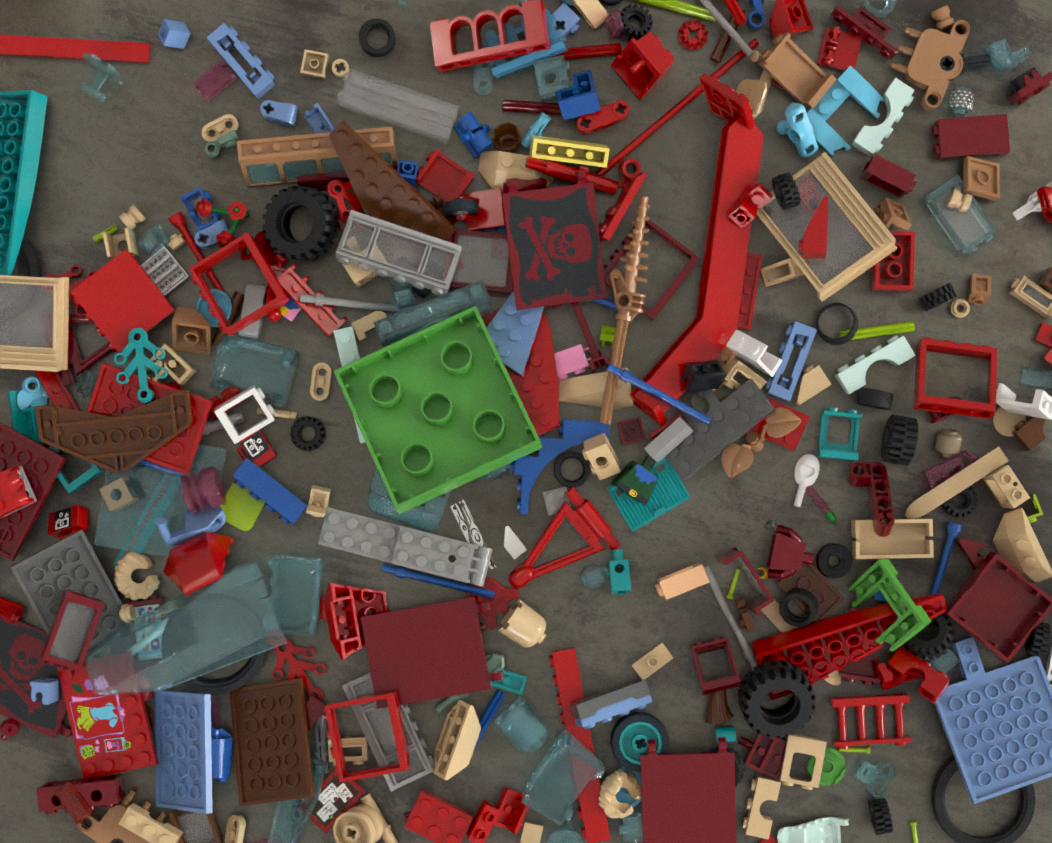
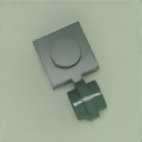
[204,130,240,157]

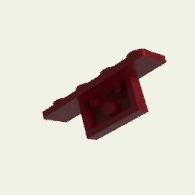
[830,6,898,60]

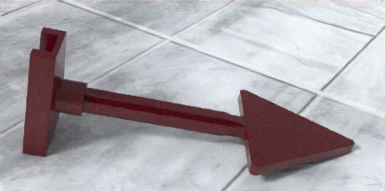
[552,302,610,373]

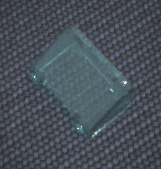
[210,334,299,407]
[522,730,605,826]

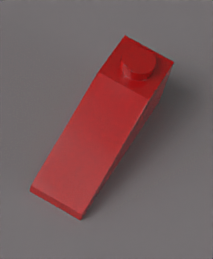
[798,197,828,259]

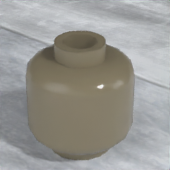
[935,428,962,458]

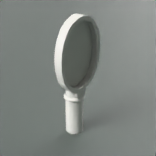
[793,454,820,507]

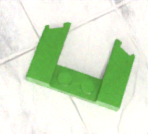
[848,558,931,651]

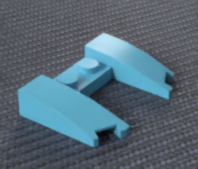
[807,66,884,156]

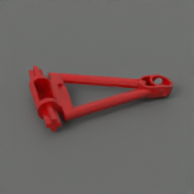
[508,487,621,589]

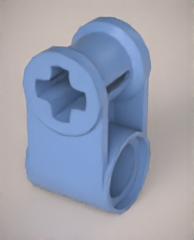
[260,100,299,126]
[195,219,233,250]

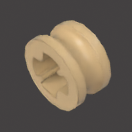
[332,59,350,78]

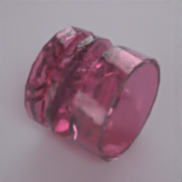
[181,466,226,514]

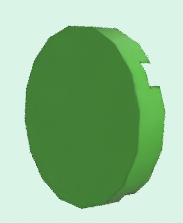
[807,747,846,786]

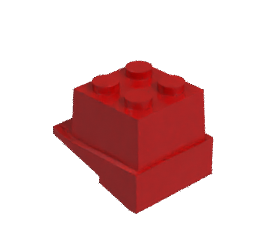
[611,32,675,101]

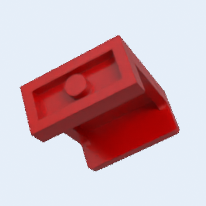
[416,149,475,203]

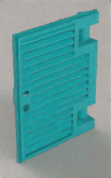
[606,456,691,532]

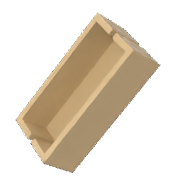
[851,518,934,559]

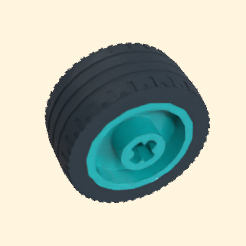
[610,712,669,772]

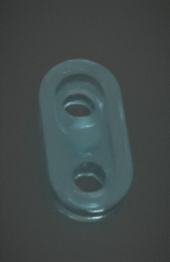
[473,62,494,95]

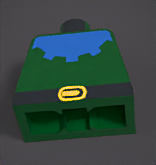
[611,456,658,505]

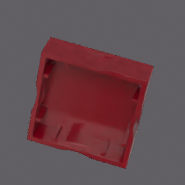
[944,551,1052,663]

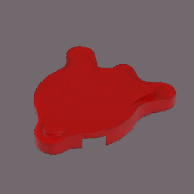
[463,577,519,630]

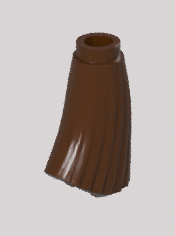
[705,690,734,725]

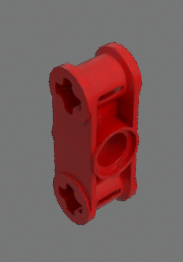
[576,100,630,135]

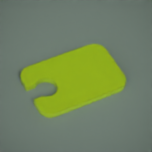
[220,479,265,531]

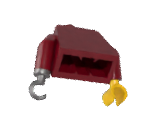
[758,520,814,579]

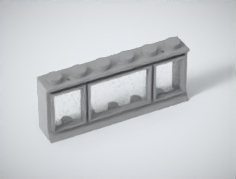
[336,210,462,295]
[342,672,435,792]

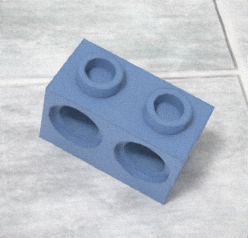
[952,635,985,680]

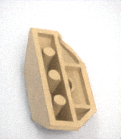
[478,151,554,193]
[993,507,1052,582]
[433,700,481,780]

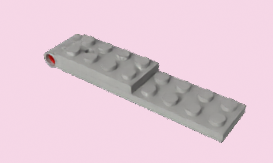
[318,507,493,586]

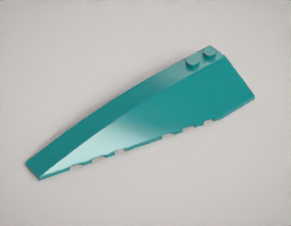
[0,90,48,275]

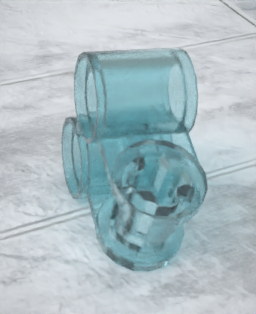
[853,759,897,799]

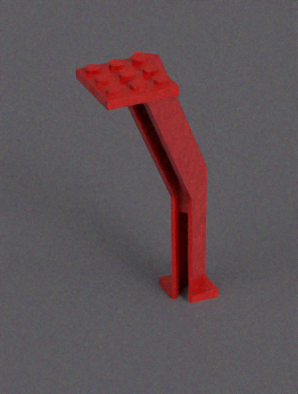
[629,72,764,426]

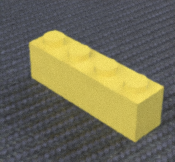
[529,135,610,168]

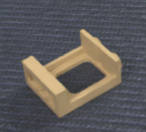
[779,734,827,790]

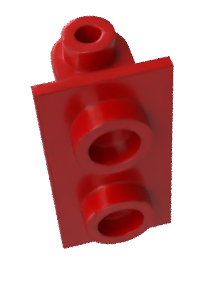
[209,386,245,420]
[0,597,24,623]

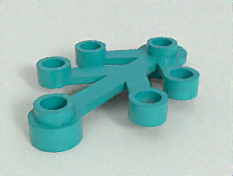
[114,328,168,403]

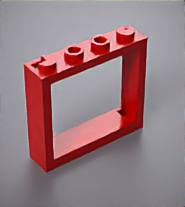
[189,232,290,336]
[914,338,997,419]
[324,690,411,783]

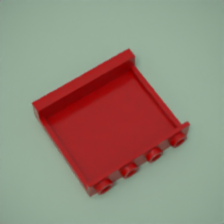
[71,249,176,353]

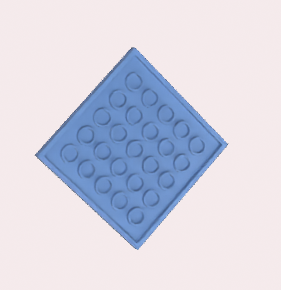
[935,656,1052,804]

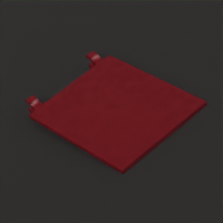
[360,597,504,709]
[640,737,736,843]

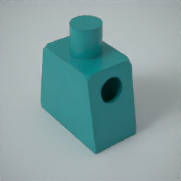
[608,549,631,595]

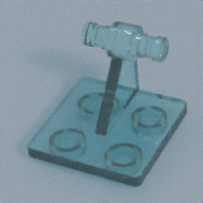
[80,52,123,102]

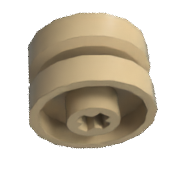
[333,804,383,843]

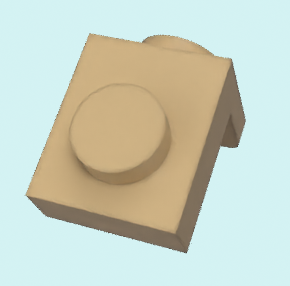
[306,485,331,517]

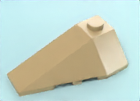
[559,368,633,410]

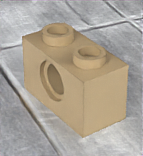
[582,433,621,480]

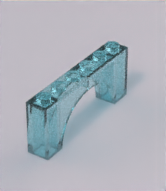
[373,280,494,347]

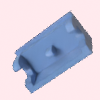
[304,103,335,134]
[30,678,61,705]

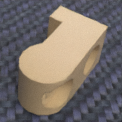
[351,311,389,341]

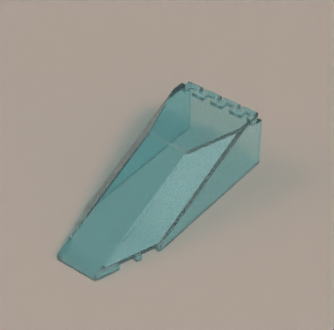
[84,561,288,695]

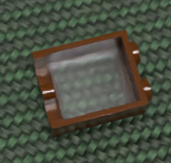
[169,809,224,843]

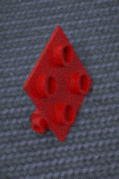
[817,26,863,72]

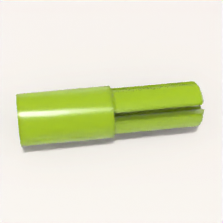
[92,224,118,243]

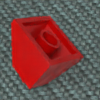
[769,0,814,38]

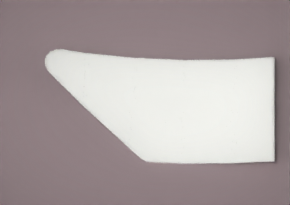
[504,526,527,560]

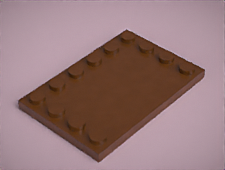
[229,679,314,806]

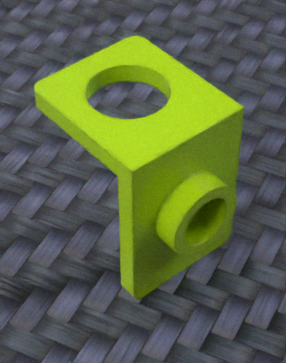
[1027,494,1043,523]

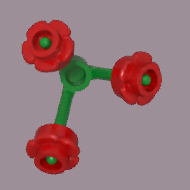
[196,198,249,248]

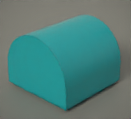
[715,726,736,743]

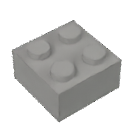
[543,486,571,516]

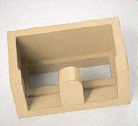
[722,358,767,390]
[327,735,369,766]

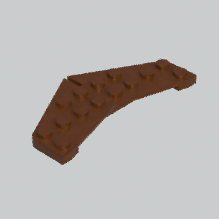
[35,390,193,474]

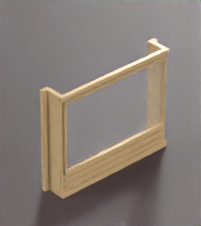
[757,152,897,302]
[0,275,69,372]

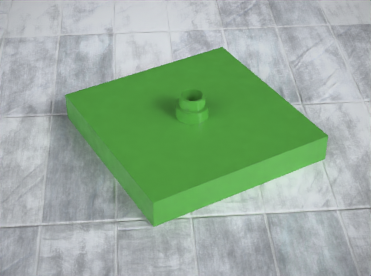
[334,306,542,514]

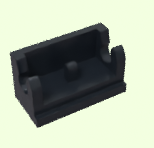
[681,360,726,393]

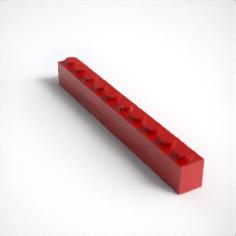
[549,647,611,843]

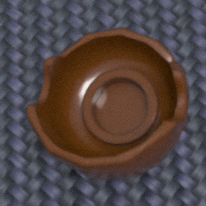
[492,122,521,153]

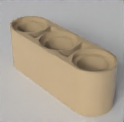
[570,0,609,30]

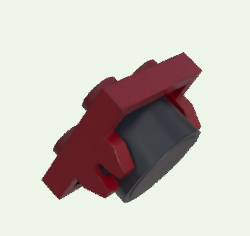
[1008,67,1052,106]

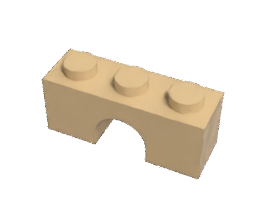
[742,774,781,840]
[119,803,183,843]

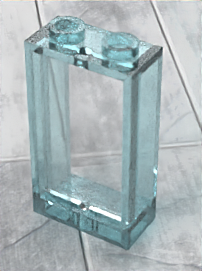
[923,174,997,255]

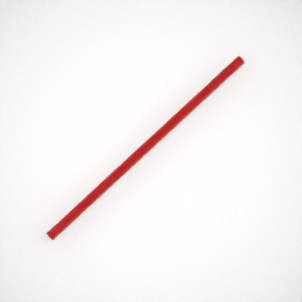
[595,38,759,176]

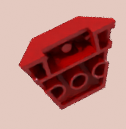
[163,532,234,596]
[324,583,389,660]

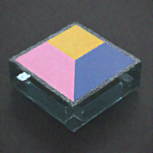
[279,297,302,324]

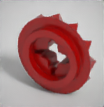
[678,19,708,50]

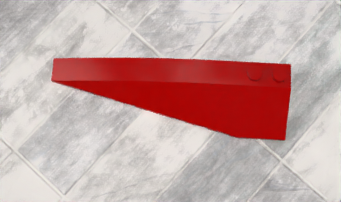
[752,593,947,700]

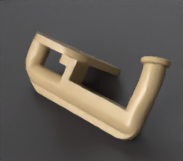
[736,50,772,119]

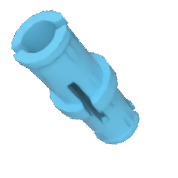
[521,112,551,150]

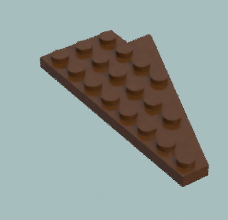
[329,120,456,268]

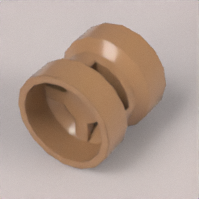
[930,5,955,31]

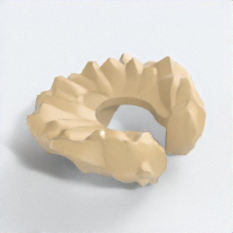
[113,552,160,600]
[598,769,642,818]

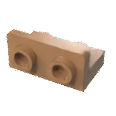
[875,197,912,230]

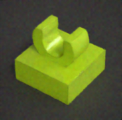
[600,325,616,348]

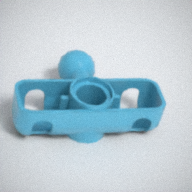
[776,103,818,158]

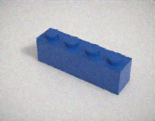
[232,458,307,525]

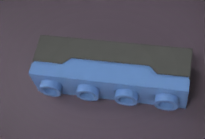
[570,679,653,729]

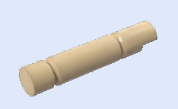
[257,407,298,419]

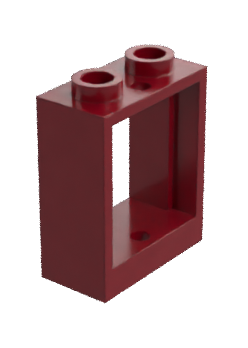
[859,154,916,198]
[691,637,741,695]

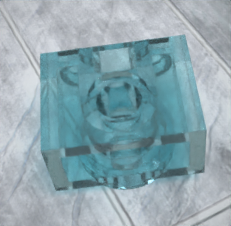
[533,55,573,102]

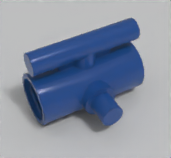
[453,112,493,159]

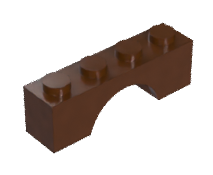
[1012,396,1052,451]

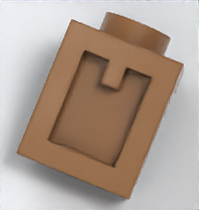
[967,273,991,305]

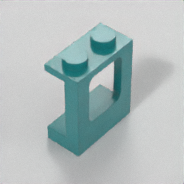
[817,407,863,461]

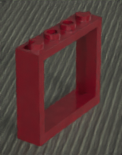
[603,220,701,321]

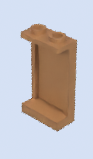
[758,33,837,109]

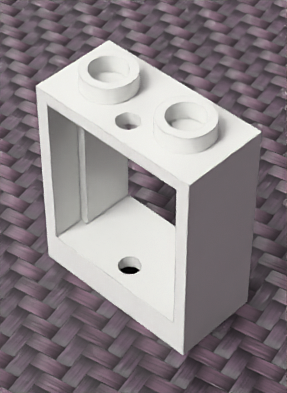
[214,385,276,444]

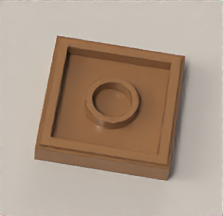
[963,156,1000,201]

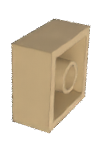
[300,49,329,80]

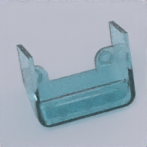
[366,468,452,533]

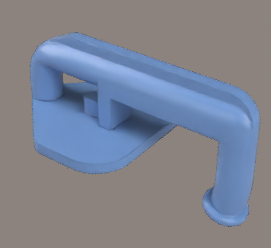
[155,503,226,545]

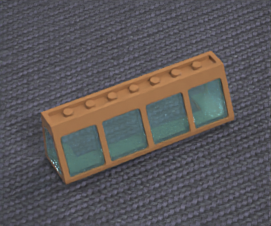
[237,126,398,187]

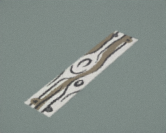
[450,500,496,571]

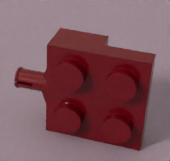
[738,733,786,781]

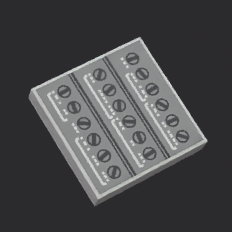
[141,246,190,296]

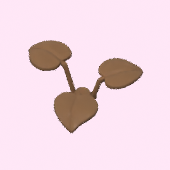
[720,395,801,478]

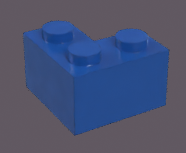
[556,70,601,120]

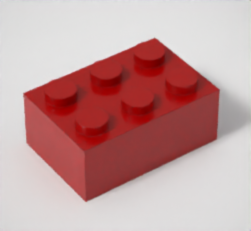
[871,231,915,292]
[404,788,474,843]

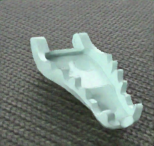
[777,816,849,843]

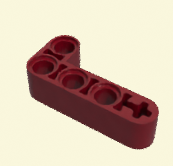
[847,462,895,537]

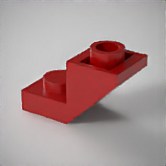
[728,182,772,228]

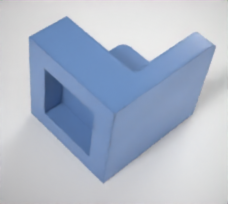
[158,19,191,49]

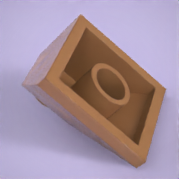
[172,306,211,355]

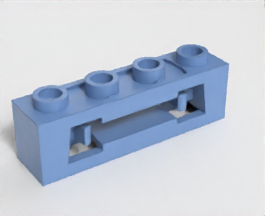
[207,23,275,99]
[765,321,817,402]

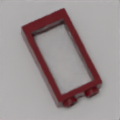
[41,589,105,672]

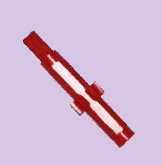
[525,156,619,195]

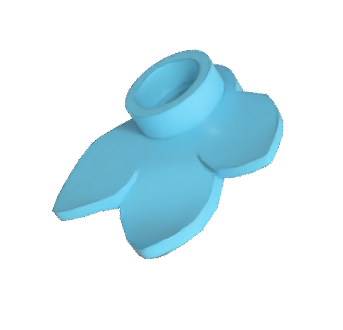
[17,376,49,410]

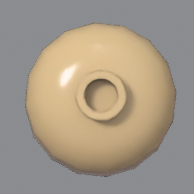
[497,599,546,648]

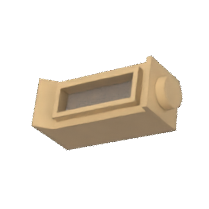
[1009,275,1052,319]

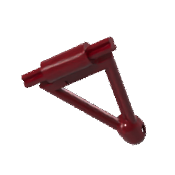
[40,310,112,386]

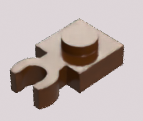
[735,597,756,632]

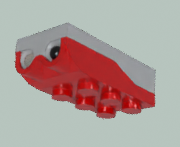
[0,466,37,519]

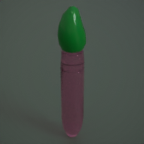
[806,485,836,523]

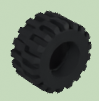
[881,414,919,466]
[906,613,955,659]

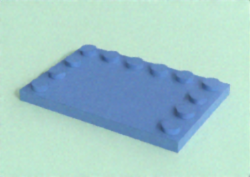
[154,690,213,814]

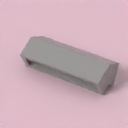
[644,417,693,462]

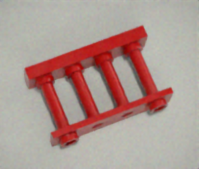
[829,693,913,749]

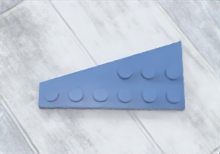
[487,291,544,377]

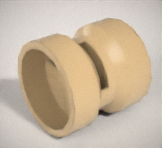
[946,188,973,214]
[119,204,146,230]

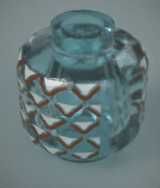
[948,87,974,117]

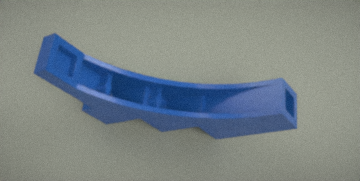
[511,420,610,514]

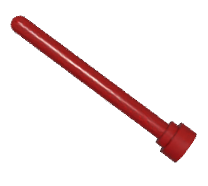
[168,211,224,292]

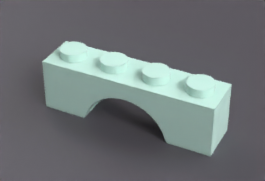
[851,78,914,157]
[834,335,916,395]

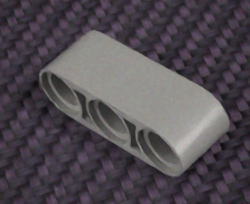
[239,282,267,339]

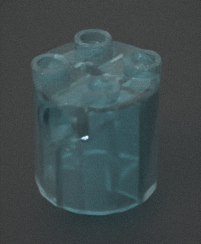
[493,696,549,754]

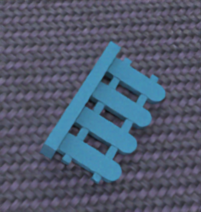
[483,9,568,78]

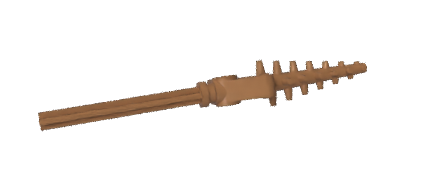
[599,196,650,425]

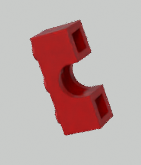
[887,647,950,704]

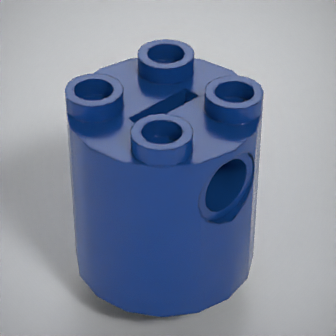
[211,727,233,782]

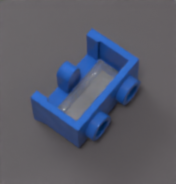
[180,187,221,231]

